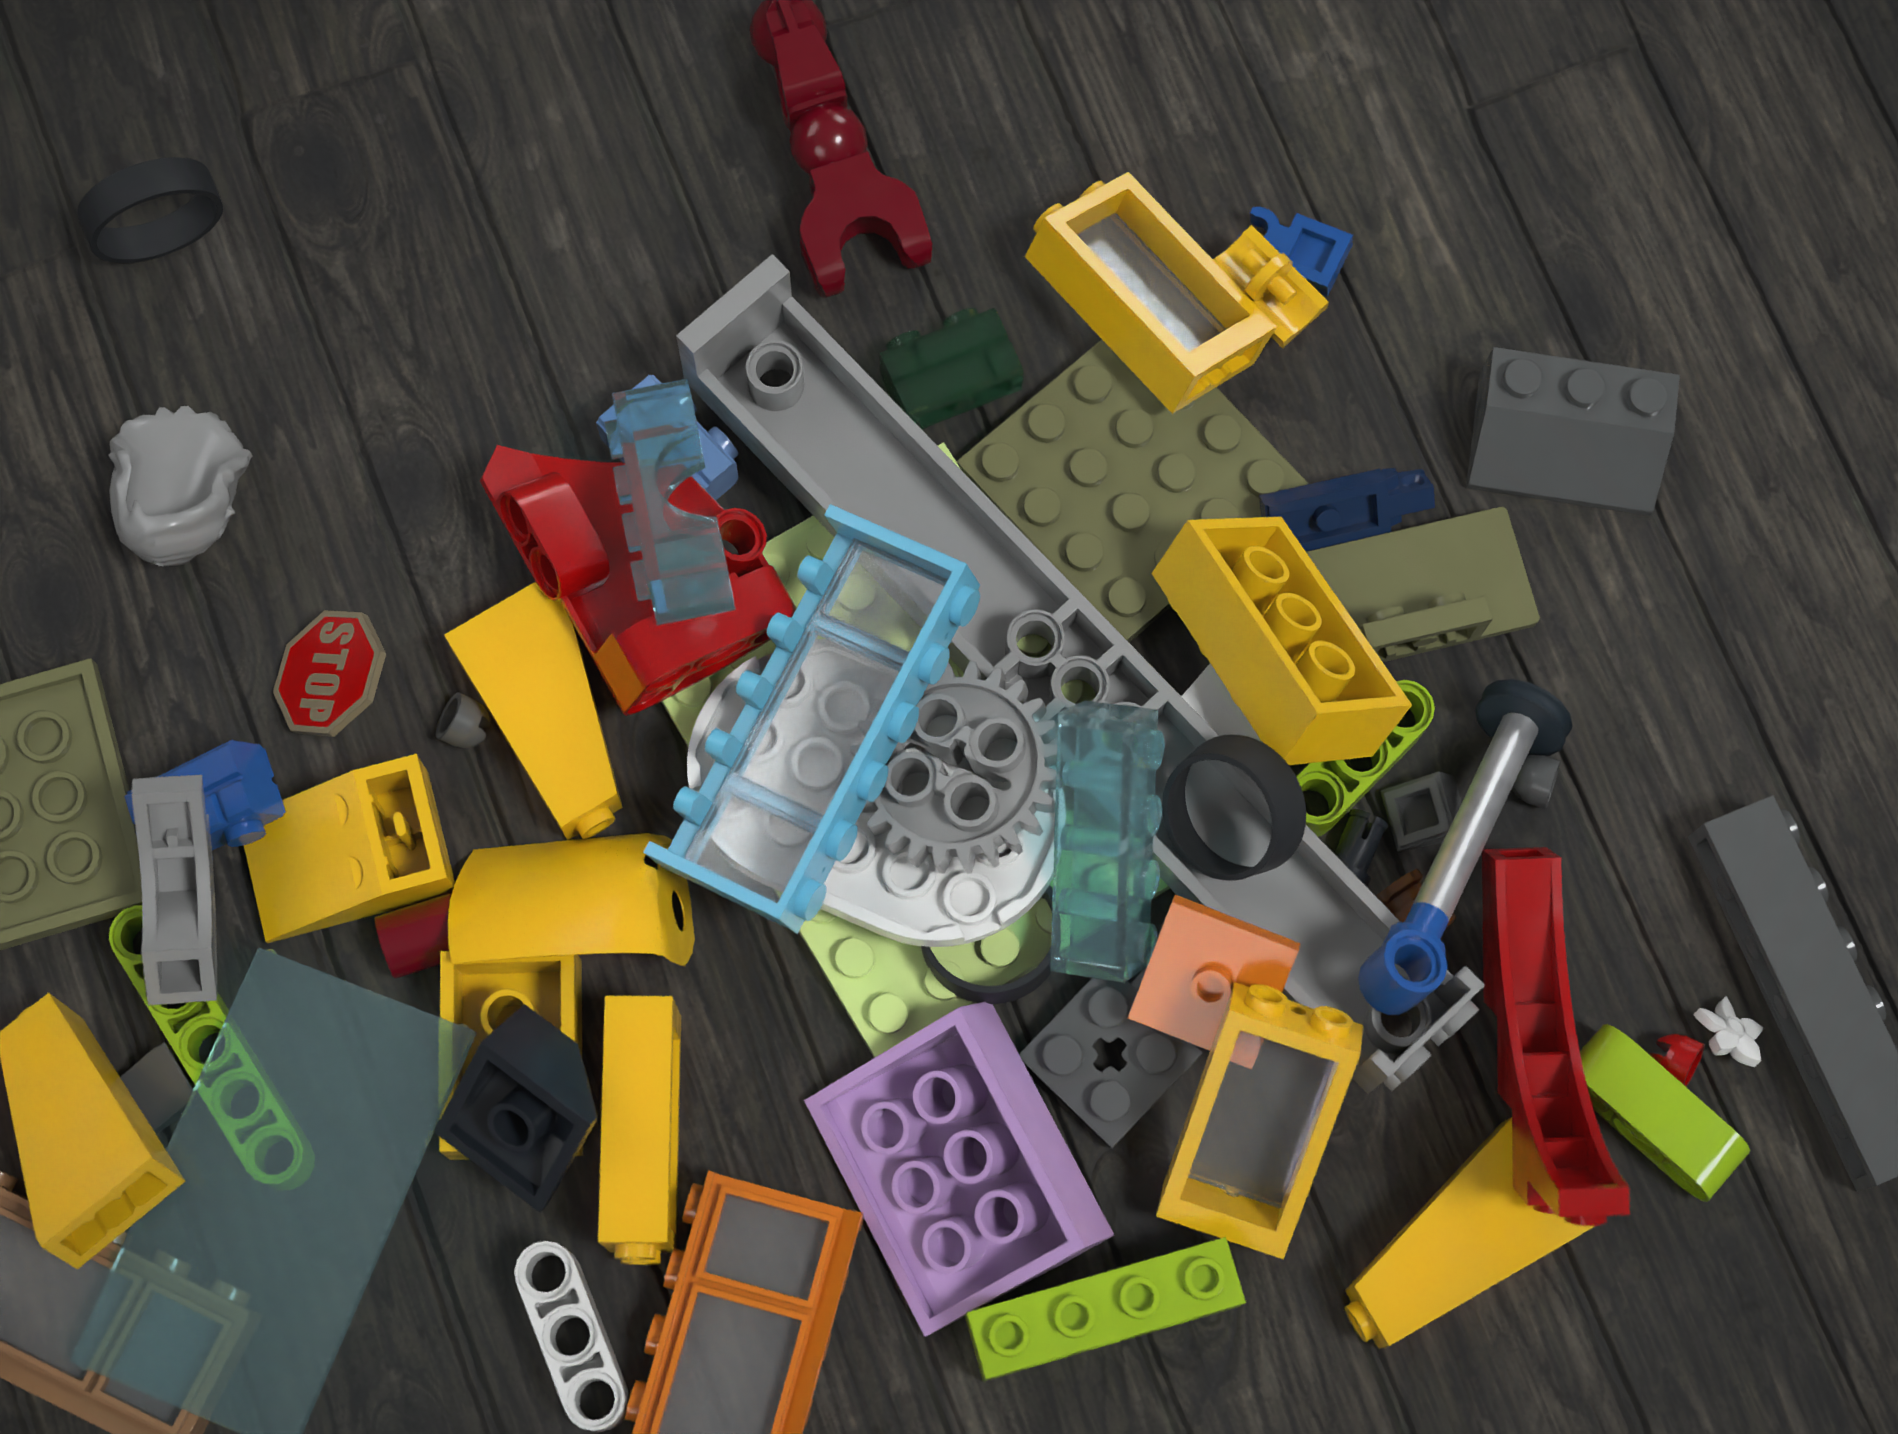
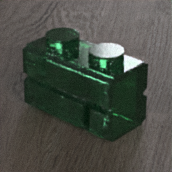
[879,308,1024,430]

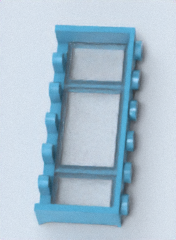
[643,504,980,934]

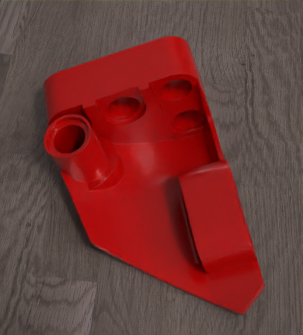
[480,445,797,716]

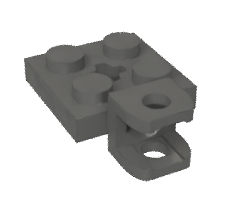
[1019,962,1203,1148]

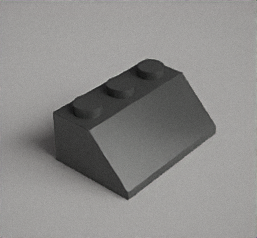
[1466,347,1680,516]

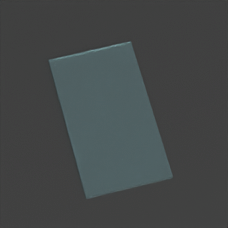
[70,947,477,1434]

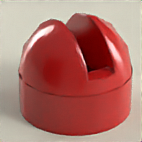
[1649,1034,1705,1087]

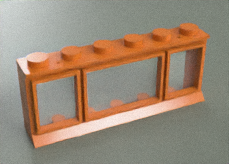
[625,1170,864,1434]

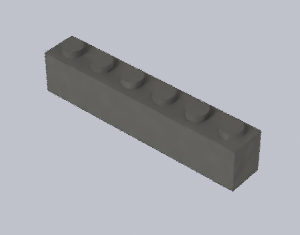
[1688,795,1898,1192]

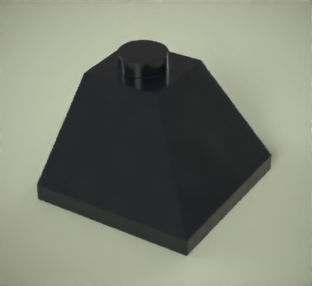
[434,1004,598,1213]

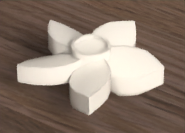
[1693,996,1763,1067]

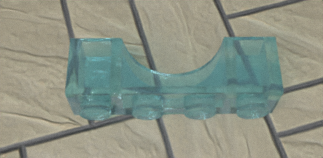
[605,379,736,625]

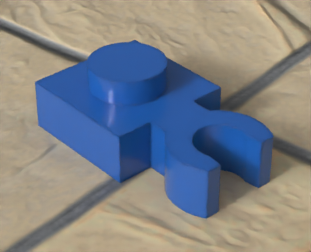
[1237,207,1353,297]

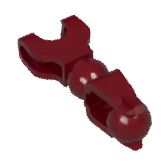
[749,0,932,298]

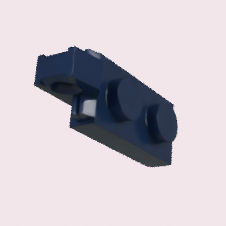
[1259,468,1435,552]

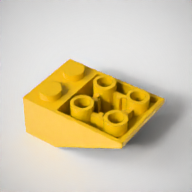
[244,754,455,943]

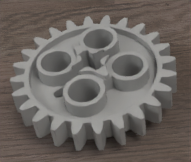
[850,661,1065,874]

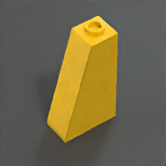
[444,581,623,840]
[0,992,186,1270]
[1345,1117,1595,1349]

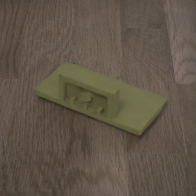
[1306,507,1540,662]

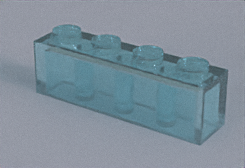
[1051,701,1165,983]

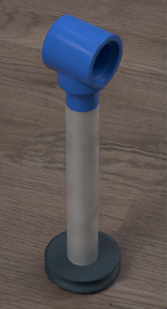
[1358,679,1573,1015]

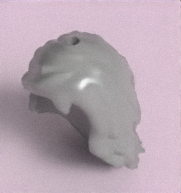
[109,406,253,566]

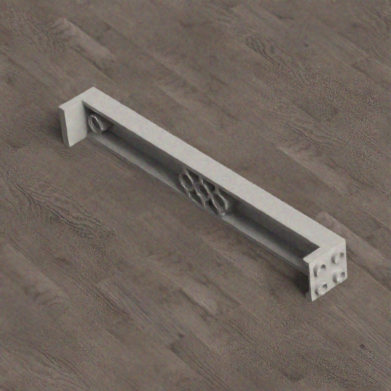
[676,254,1485,1094]

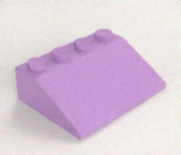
[804,1002,1114,1337]

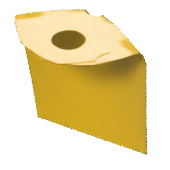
[448,833,695,966]

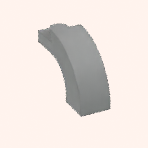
[132,775,217,1005]

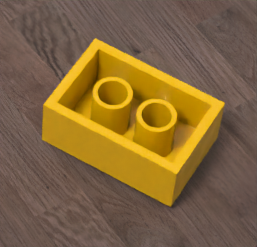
[440,951,583,1160]

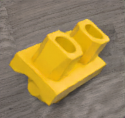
[1213,225,1329,348]

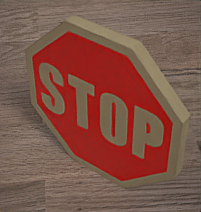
[273,610,386,737]

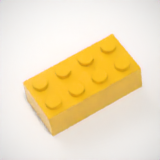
[1151,517,1412,765]

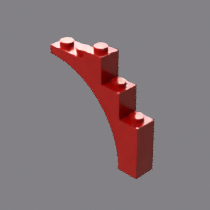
[1482,847,1629,1226]

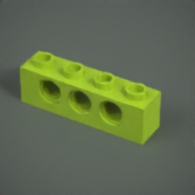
[965,1237,1246,1382]

